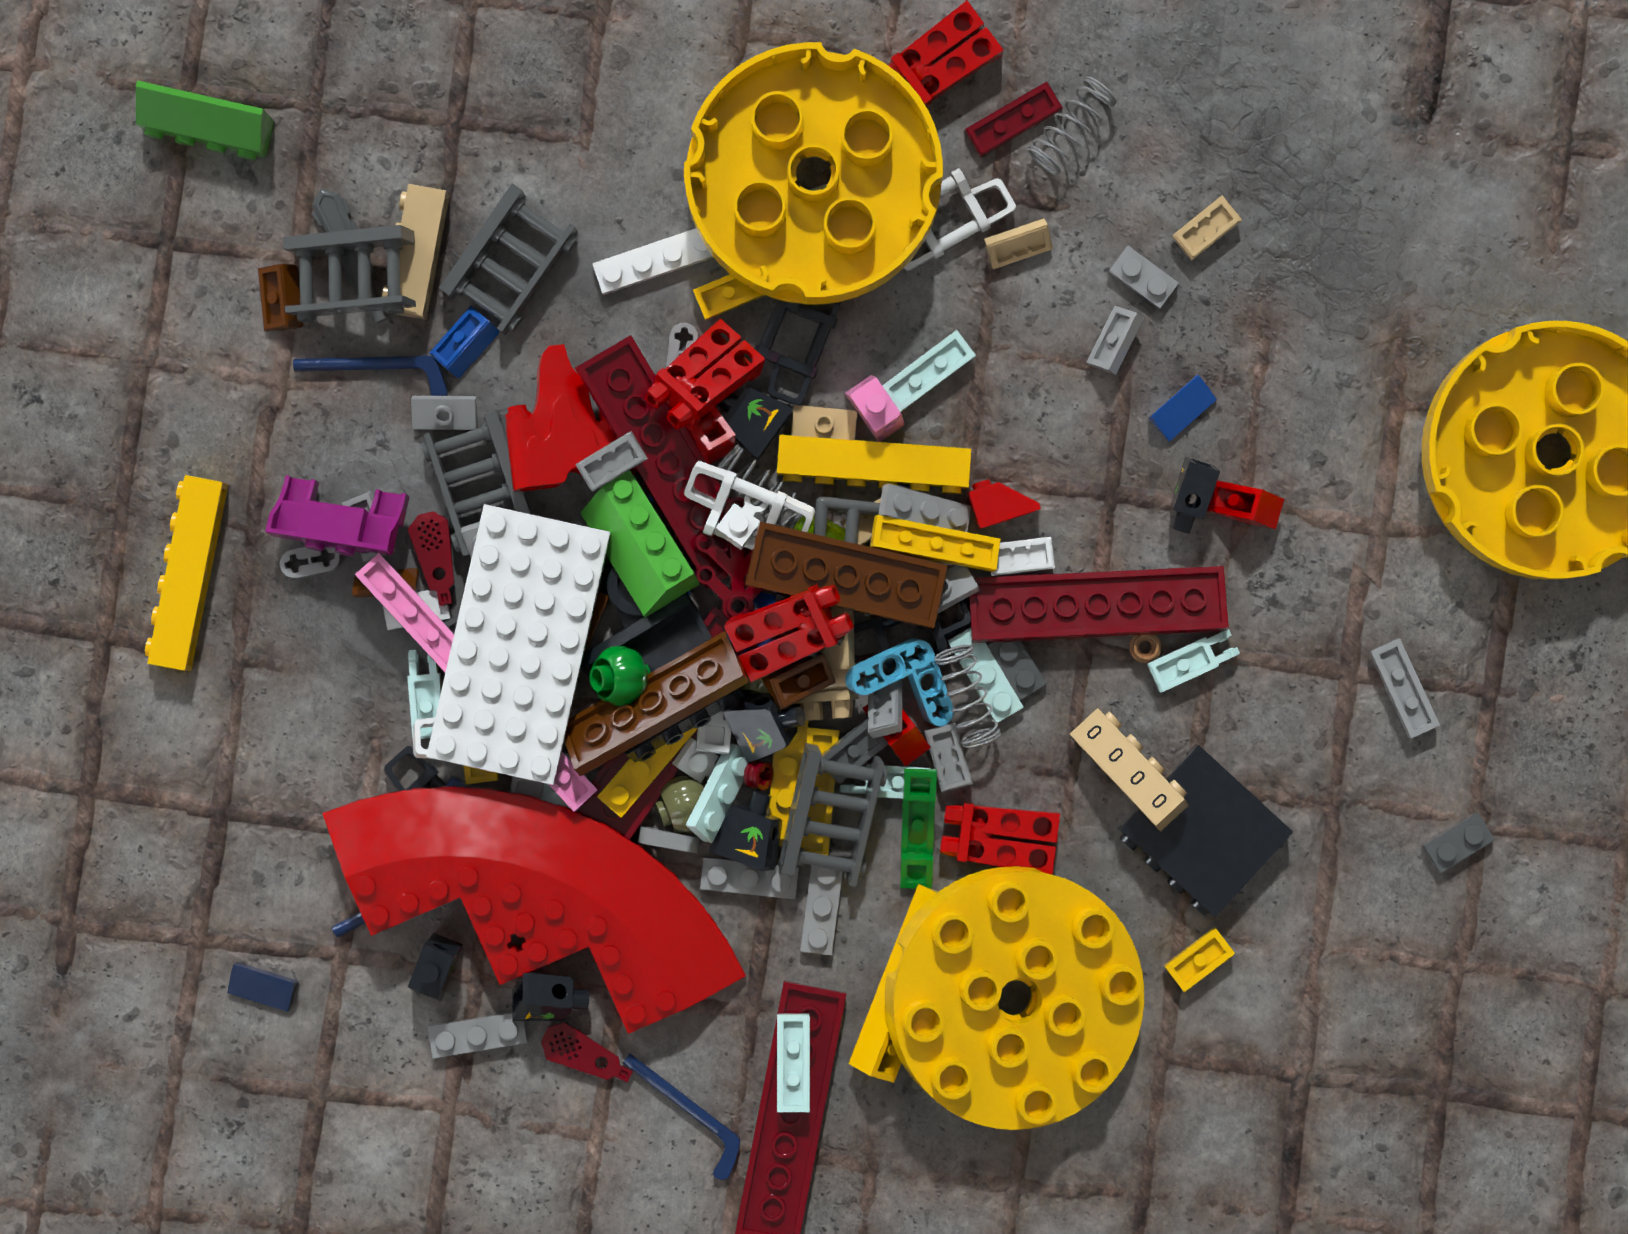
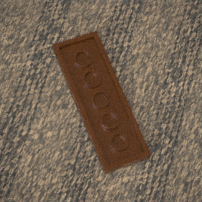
[745,521,948,629]
[564,631,749,776]

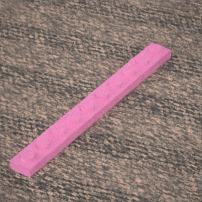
[355,553,597,812]

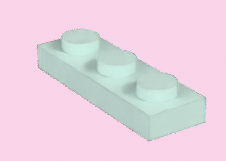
[882,330,976,412]
[947,627,1023,722]
[686,743,748,843]
[777,1014,810,1112]

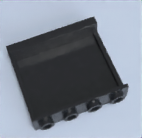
[580,594,745,762]
[1118,744,1293,917]

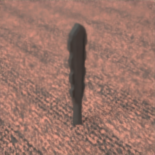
[312,189,387,324]

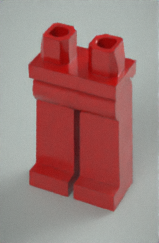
[888,0,1004,108]
[645,318,765,429]
[724,584,854,682]
[940,802,1060,875]

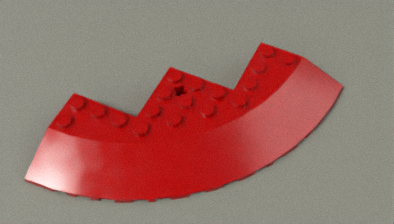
[322,786,746,1034]

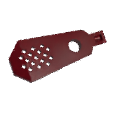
[407,511,455,606]
[541,1021,633,1083]

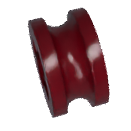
[744,760,774,790]

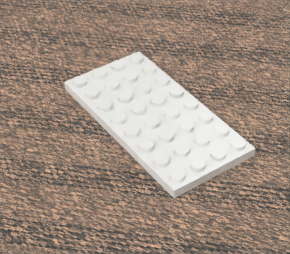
[426,504,611,785]

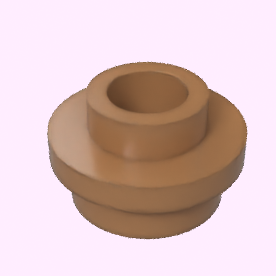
[1129,634,1161,663]

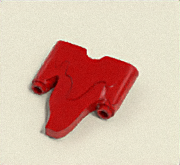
[505,344,637,492]

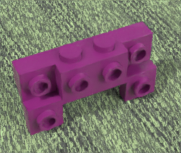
[265,475,409,556]

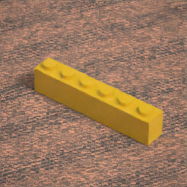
[777,435,971,494]
[145,475,229,671]
[848,884,939,1083]

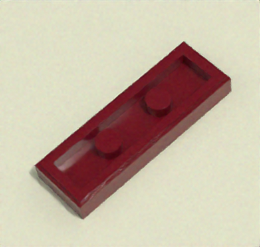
[964,81,1063,158]

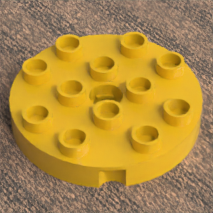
[684,42,943,304]
[1421,321,1628,580]
[885,866,1144,1130]

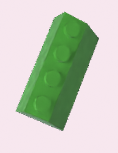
[136,80,275,160]
[581,470,700,618]

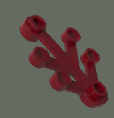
[694,497,762,620]

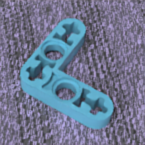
[845,638,954,726]

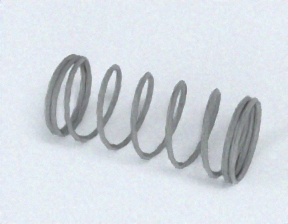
[1027,76,1117,175]
[717,444,810,529]
[934,645,1001,748]

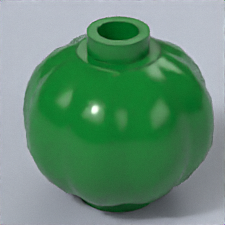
[590,646,650,706]

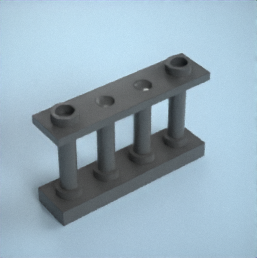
[439,183,578,335]
[284,225,416,322]
[421,411,533,557]
[778,743,887,887]

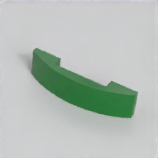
[900,769,937,889]

